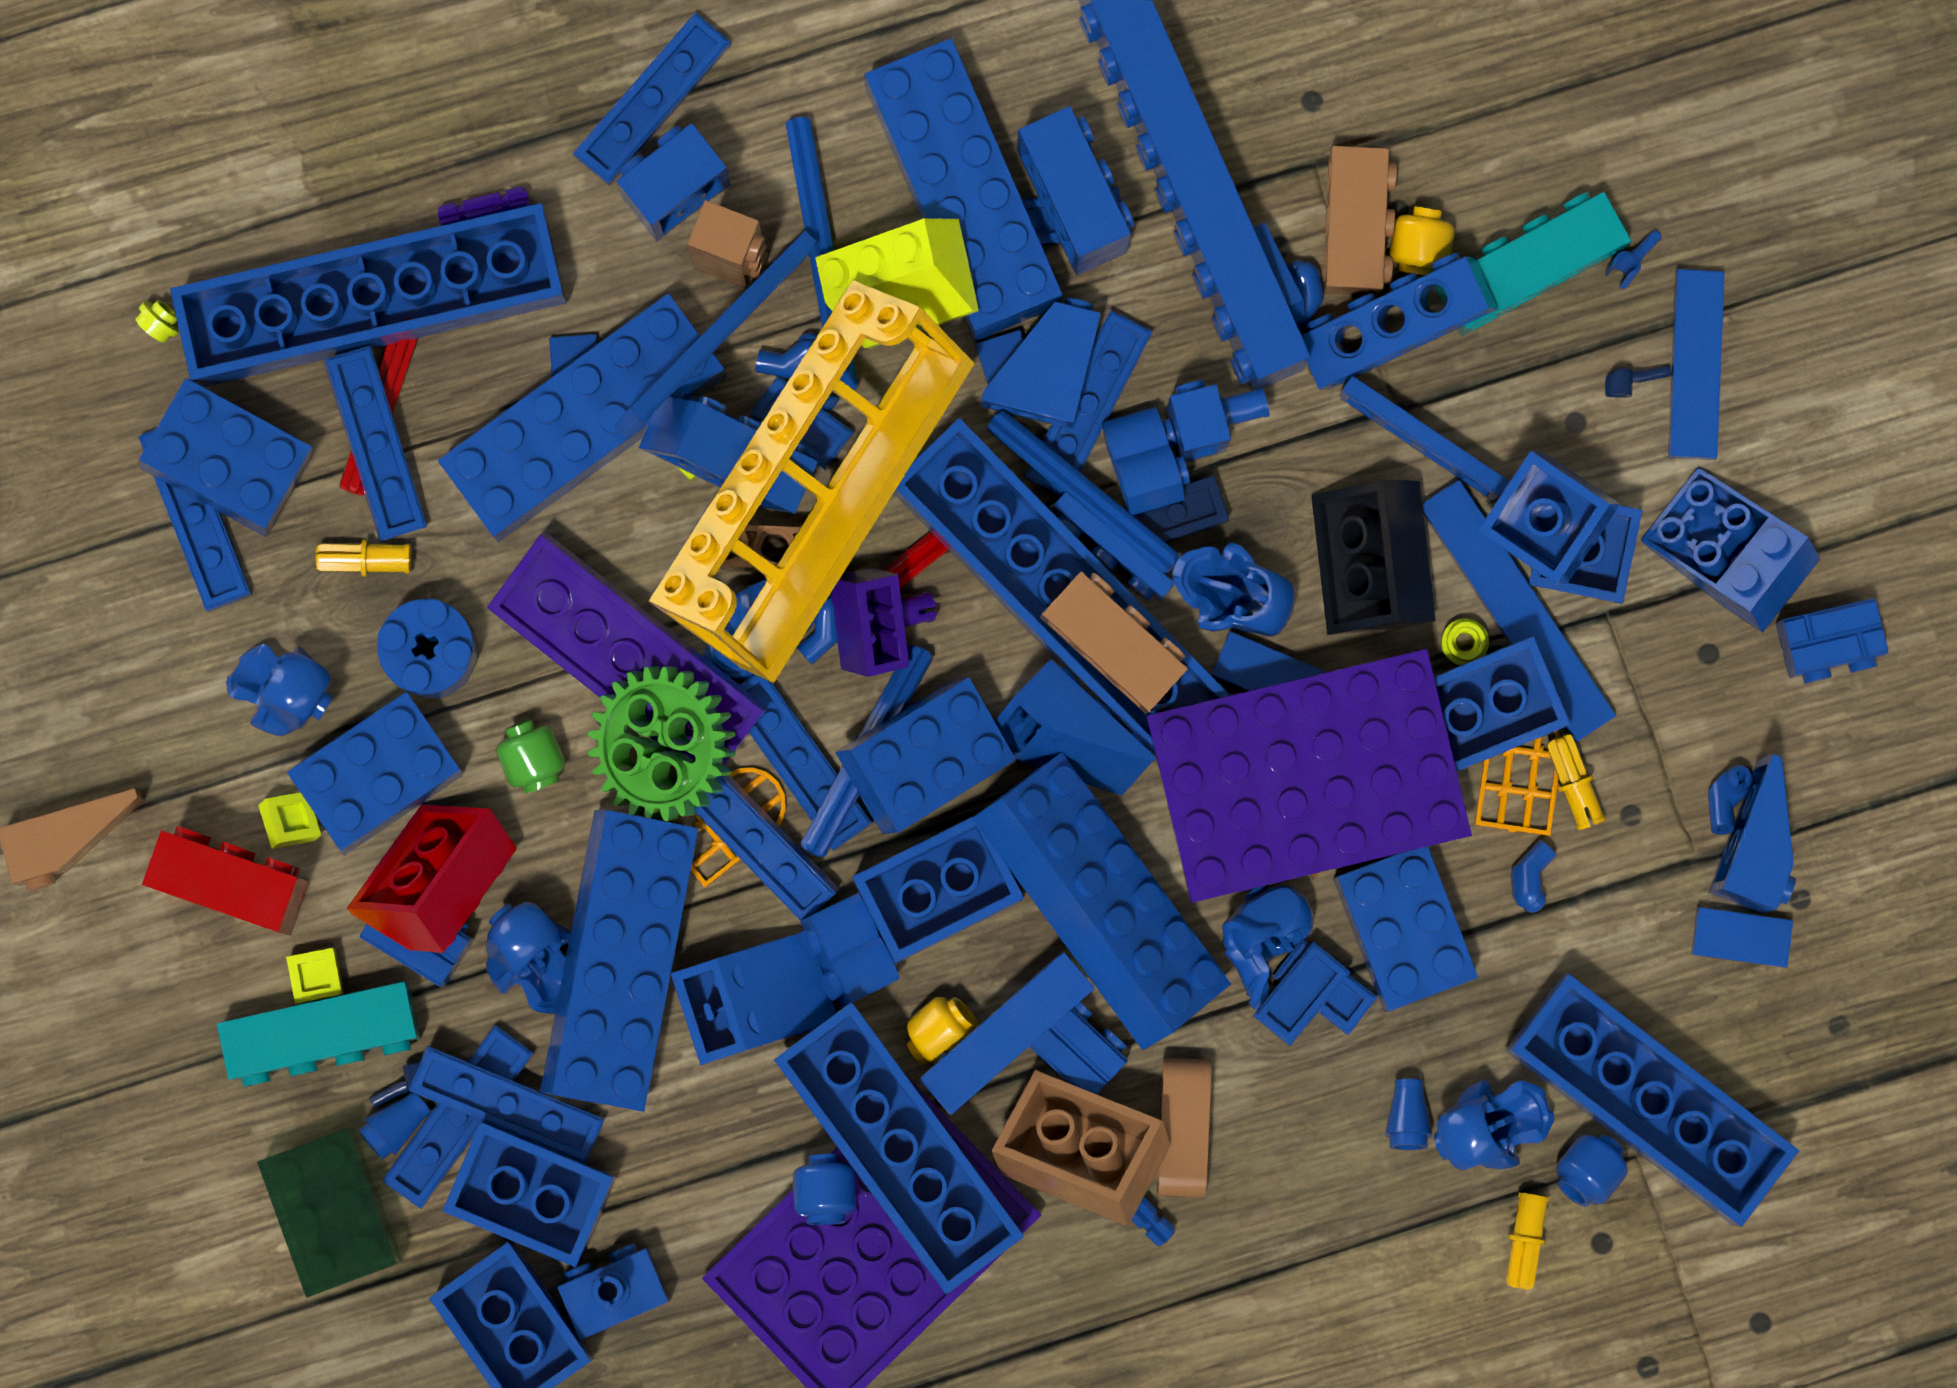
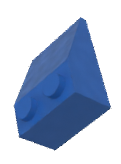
[1708,754,1796,913]

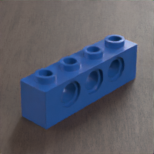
[1301,253,1498,390]

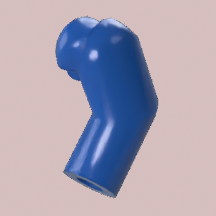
[1287,260,1324,333]
[755,333,817,379]
[796,595,837,665]
[1708,765,1753,835]
[1511,840,1557,913]

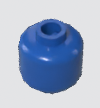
[1556,1135,1628,1207]
[793,1154,857,1225]

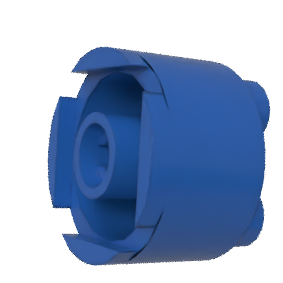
[377,599,478,698]

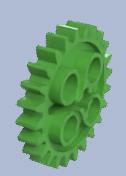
[587,666,736,821]

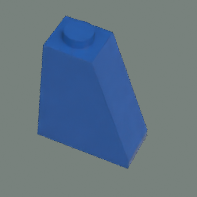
[981,298,1101,429]

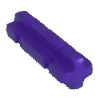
[438,186,531,226]

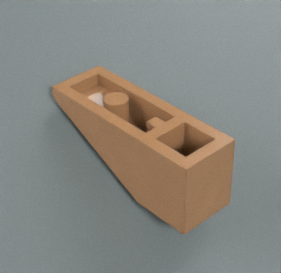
[0,788,145,891]

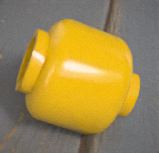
[1389,206,1455,276]
[907,997,978,1065]

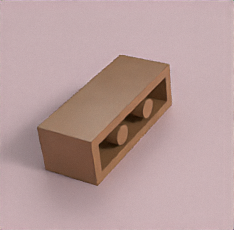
[1323,146,1397,296]
[687,200,768,289]
[1040,572,1188,714]

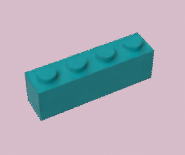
[1434,192,1631,337]
[216,982,421,1087]

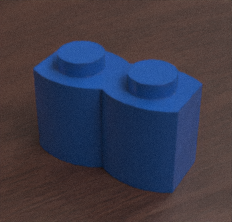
[1102,407,1190,515]
[799,893,900,1007]

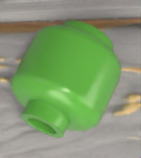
[496,719,566,793]

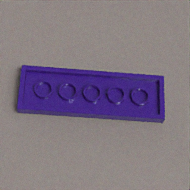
[487,532,768,765]

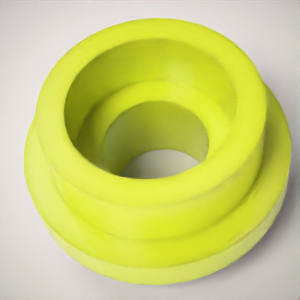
[135,300,180,343]
[1441,618,1489,666]

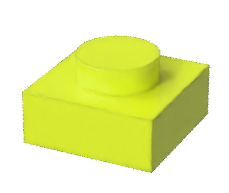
[258,793,321,849]
[286,948,344,1004]

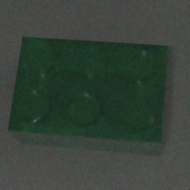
[257,1128,403,1298]

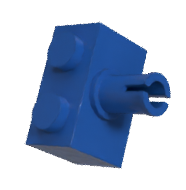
[1166,380,1270,462]
[557,1243,671,1340]

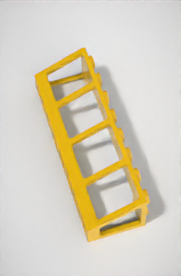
[649,280,975,683]

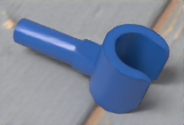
[1605,230,1662,289]

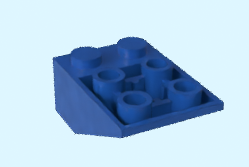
[1641,467,1820,633]
[995,659,1156,796]
[671,933,836,1066]

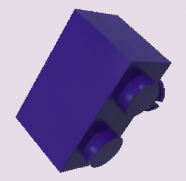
[831,568,937,677]

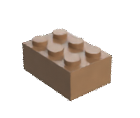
[991,1070,1171,1226]

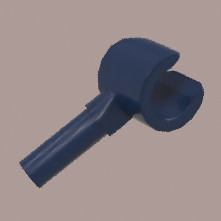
[1605,365,1671,398]
[369,1062,420,1108]

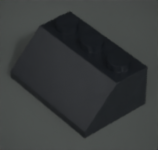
[1311,480,1436,635]

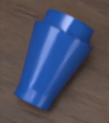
[1385,1079,1433,1150]
[358,1092,431,1160]

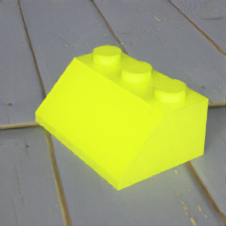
[815,218,979,348]

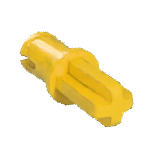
[315,539,411,577]
[1547,734,1606,830]
[1506,1192,1549,1290]

